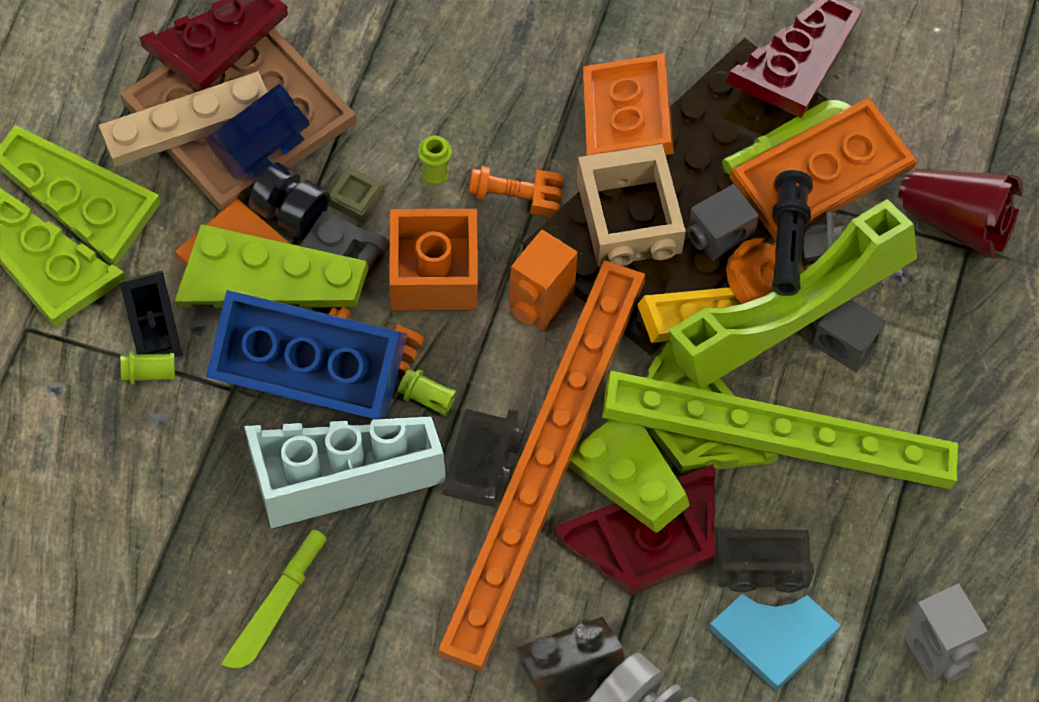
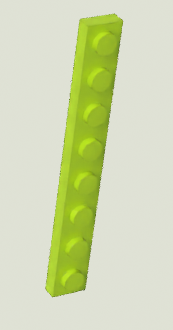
[602,370,958,490]

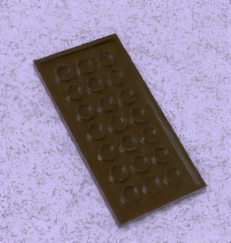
[522,38,828,356]

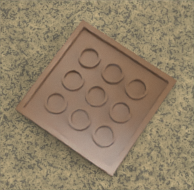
[120,28,356,212]

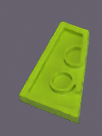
[568,419,690,533]

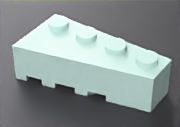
[244,417,446,528]

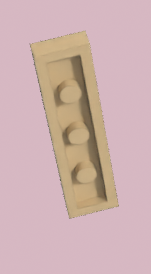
[99,71,274,167]

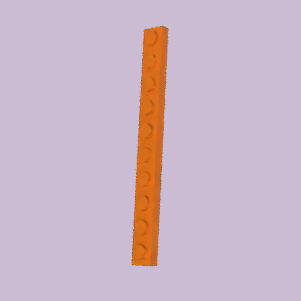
[438,260,645,672]

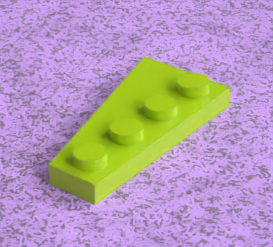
[0,125,161,266]
[175,224,369,308]

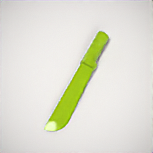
[722,100,851,174]
[221,529,327,669]

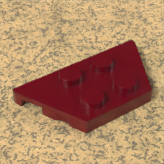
[554,464,716,596]

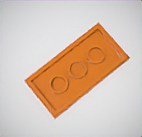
[729,97,917,241]

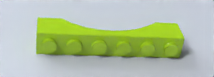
[668,199,917,389]

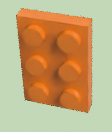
[583,53,674,156]

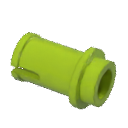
[418,135,452,185]
[120,350,175,385]
[397,369,457,417]

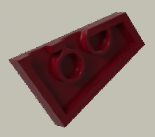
[140,0,288,91]

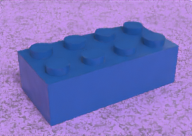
[206,290,407,419]

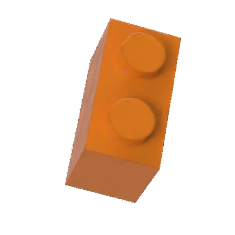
[509,229,578,332]

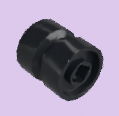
[249,162,330,240]

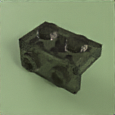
[442,409,524,508]
[716,529,814,593]
[517,617,625,702]

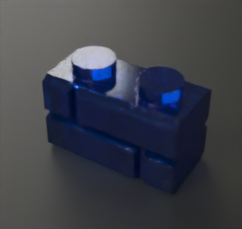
[206,84,310,180]

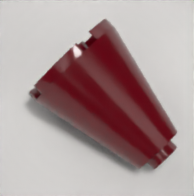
[898,169,1023,260]

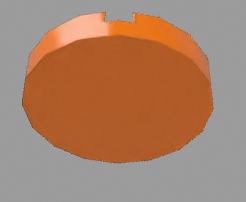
[726,238,805,304]

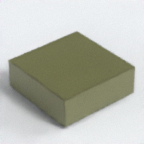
[329,166,385,223]

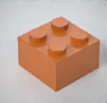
[390,209,478,311]

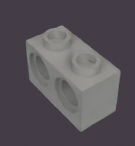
[904,584,988,684]

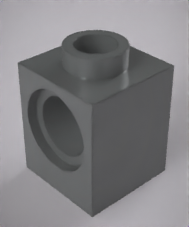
[687,184,759,261]
[812,299,886,373]

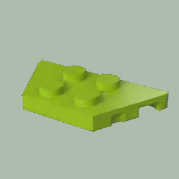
[645,341,779,474]

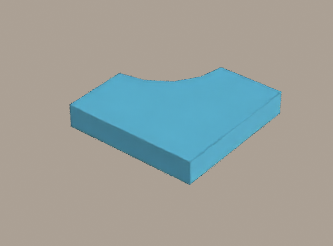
[709,594,841,692]

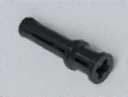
[772,170,813,296]

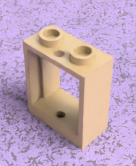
[577,144,686,267]

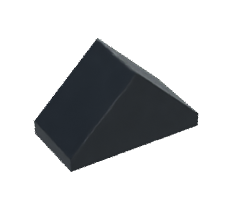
[119,271,183,357]

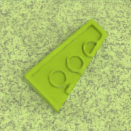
[0,188,125,328]

